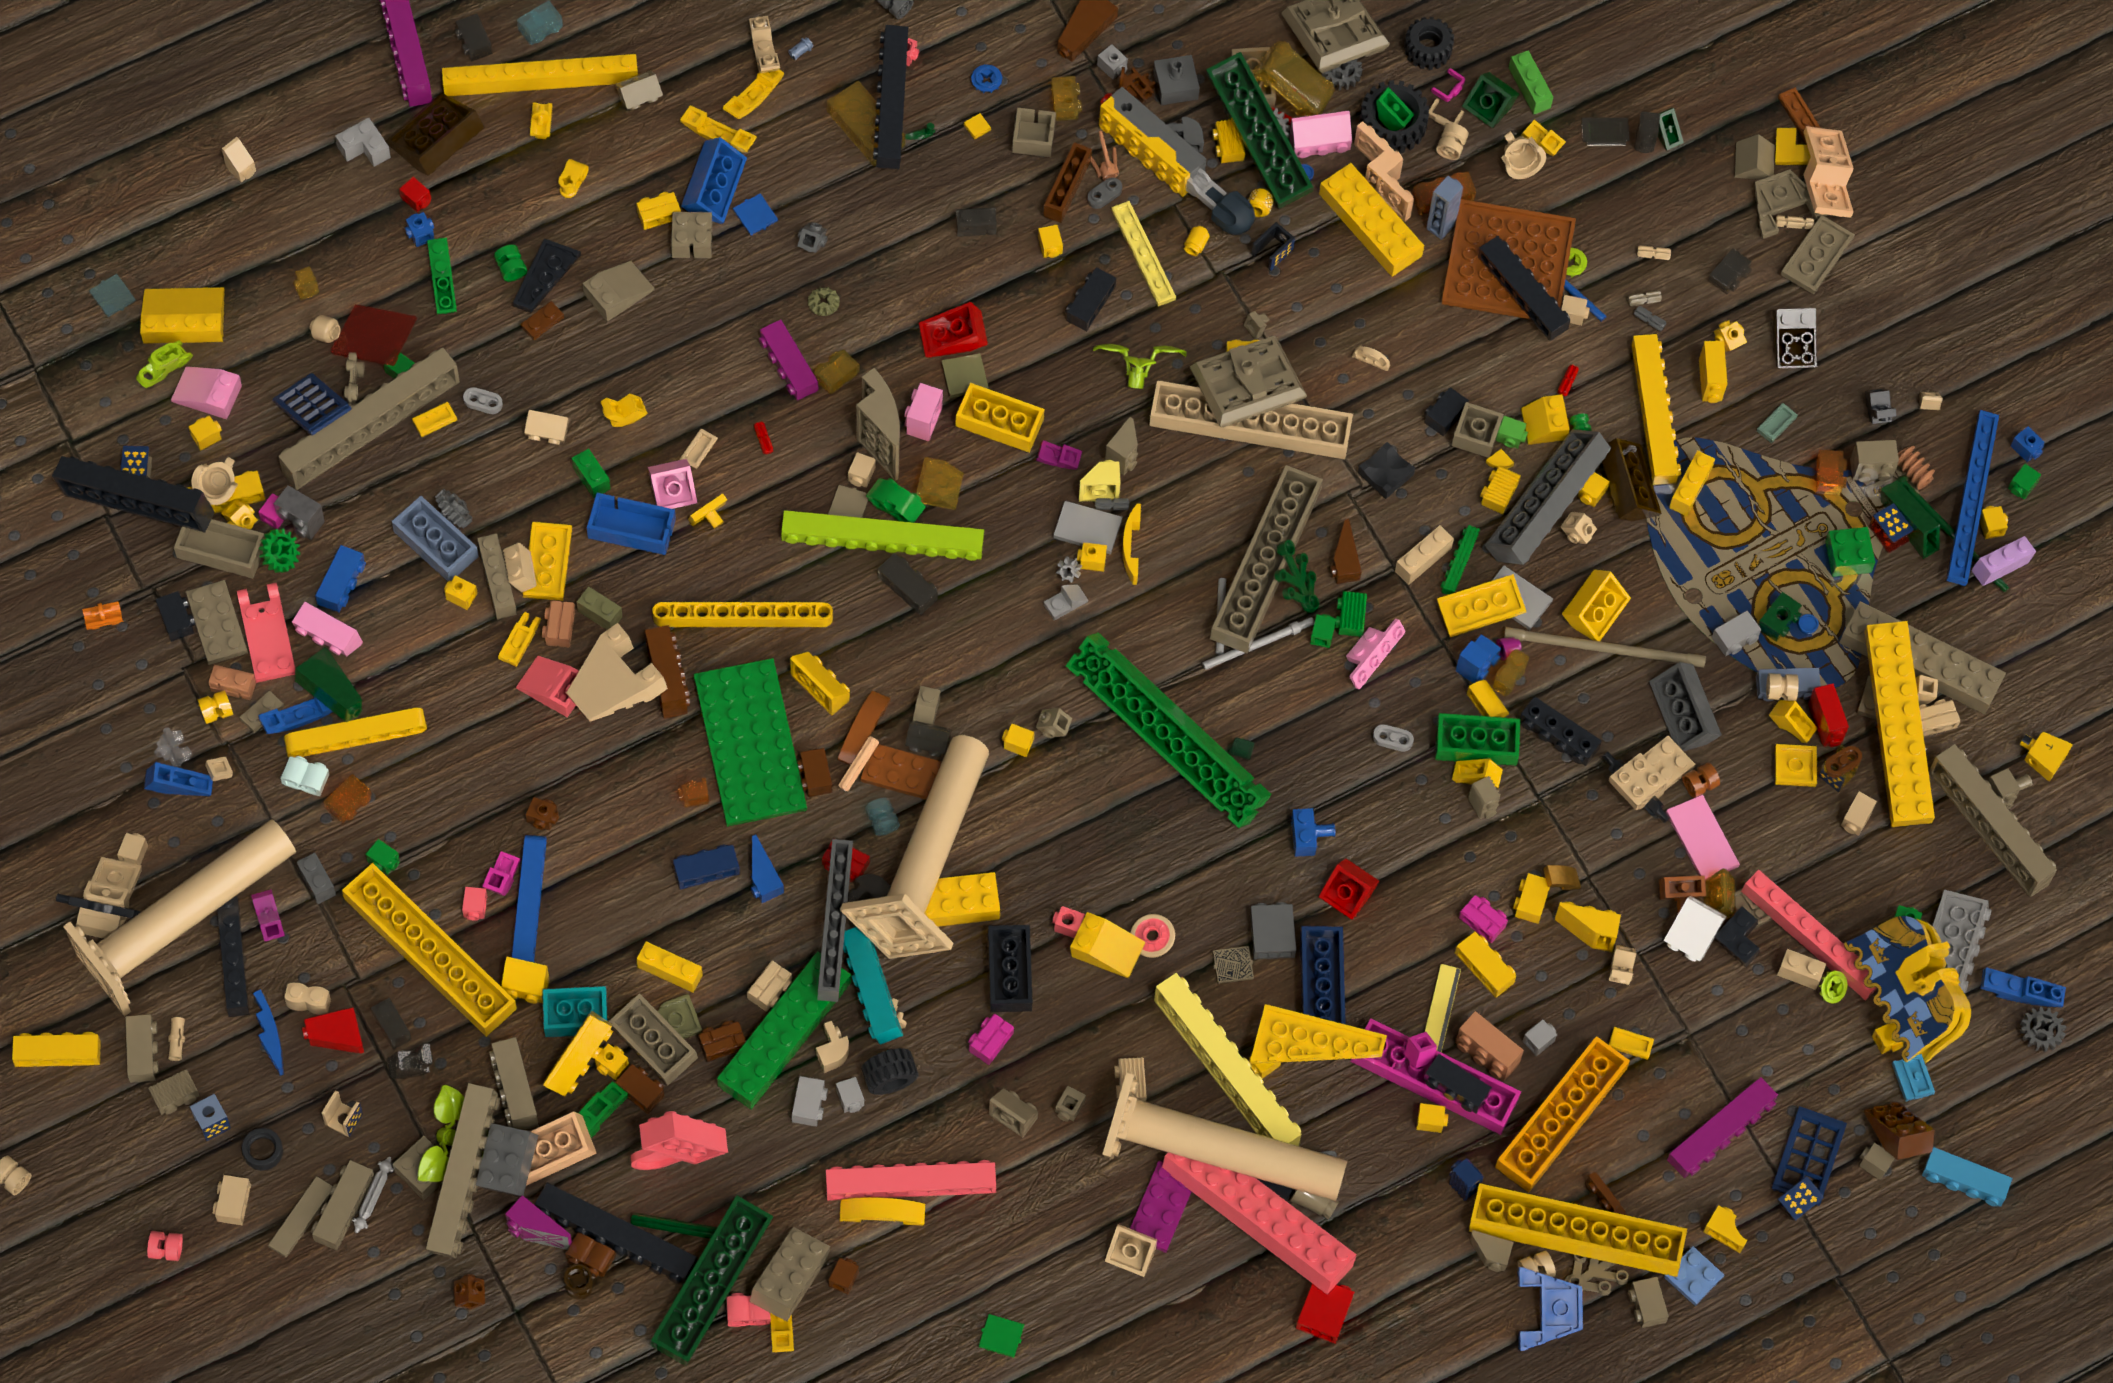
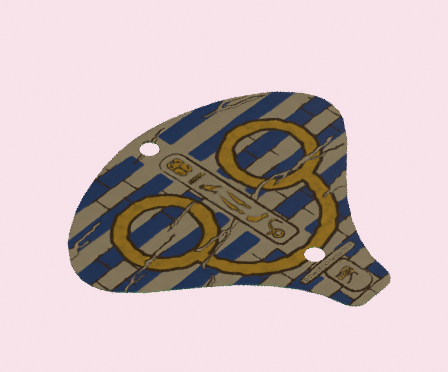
[1647,437,1919,688]

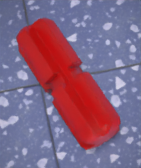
[1557,364,1579,397]
[754,421,773,455]

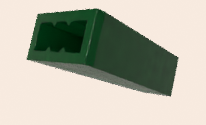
[1881,480,1940,559]
[295,647,362,722]

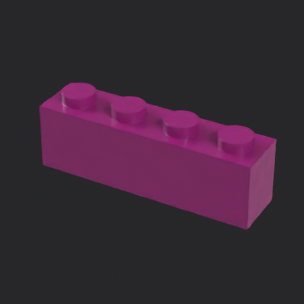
[759,320,818,401]

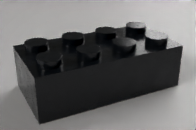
[988,925,1033,1012]

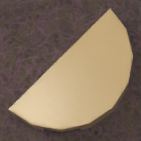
[1352,346,1390,371]

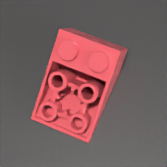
[516,656,579,718]

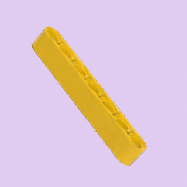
[284,708,427,757]

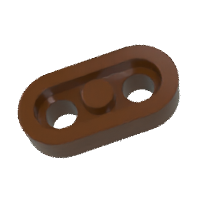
[1824,746,1862,778]

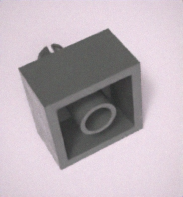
[1153,55,1200,105]

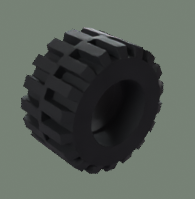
[1404,17,1454,70]
[861,1048,919,1095]

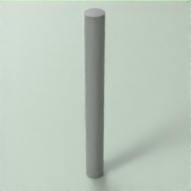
[1216,578,1226,655]

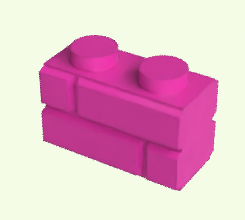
[1459,895,1508,943]
[968,1014,1014,1065]

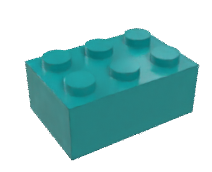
[543,986,608,1037]

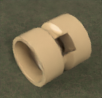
[1436,123,1469,160]
[1766,673,1798,701]
[0,1155,32,1195]
[1517,1250,1556,1277]

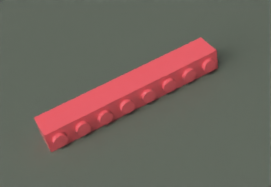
[1741,869,1877,1001]
[826,1160,996,1200]

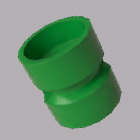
[494,245,527,282]

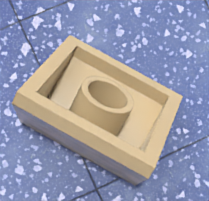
[1105,1224,1157,1277]

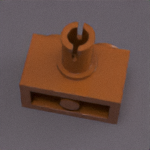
[1659,876,1706,914]

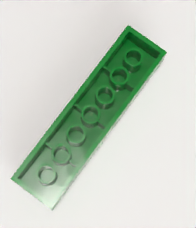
[717,951,851,1110]

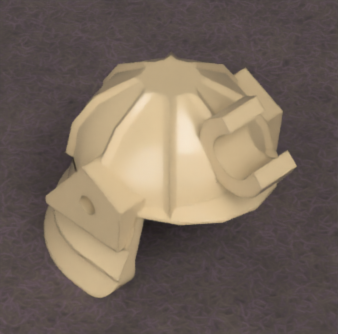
[1501,131,1546,179]
[191,457,238,505]

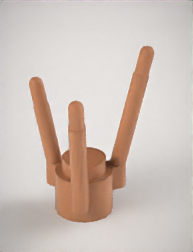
[1091,130,1119,181]

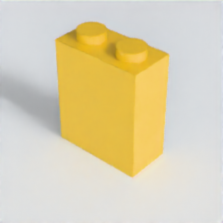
[1699,341,1727,403]

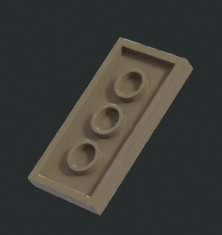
[1781,215,1855,294]
[186,580,248,665]

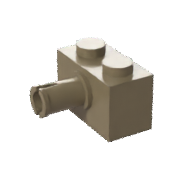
[1988,769,2033,809]

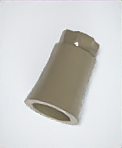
[1290,1190,1339,1220]

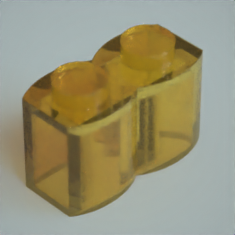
[814,349,860,394]
[1493,649,1529,696]

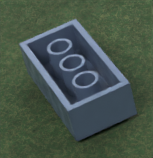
[392,496,479,581]

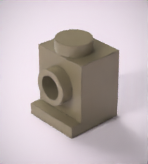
[1055,1086,1086,1122]

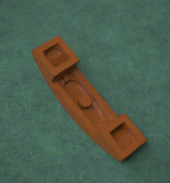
[838,691,891,765]

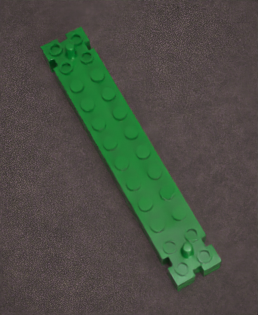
[1066,632,1272,828]

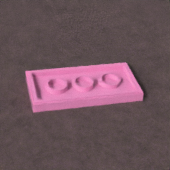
[1666,795,1740,881]

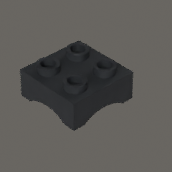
[1358,442,1415,499]

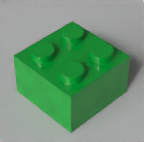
[1825,527,1875,577]

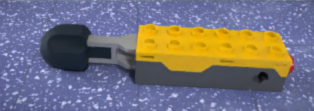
[1099,87,1255,235]

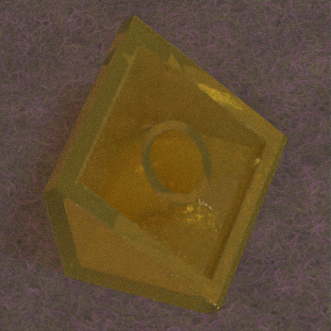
[1704,868,1736,919]

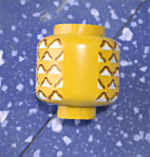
[1248,188,1274,217]

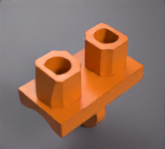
[82,601,123,630]

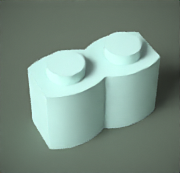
[281,756,329,796]

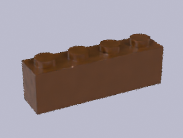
[1044,142,1092,223]

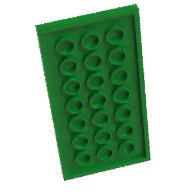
[694,658,807,827]

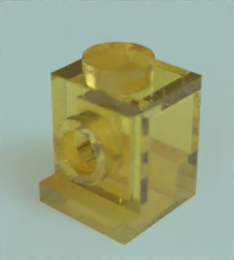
[293,266,319,300]

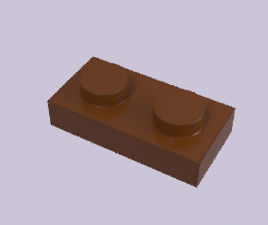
[521,301,564,340]

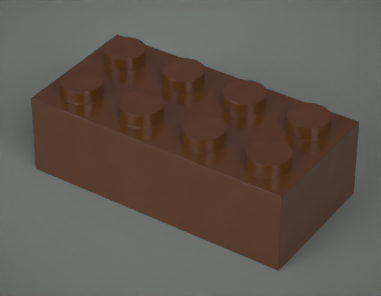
[645,625,690,719]

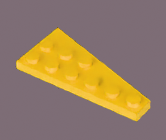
[1250,1004,1387,1064]

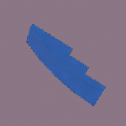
[253,989,284,1076]

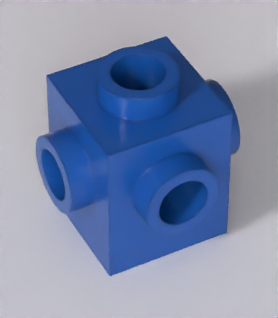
[404,212,434,247]

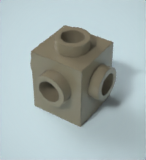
[1036,708,1072,738]

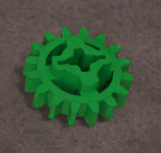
[259,529,300,573]

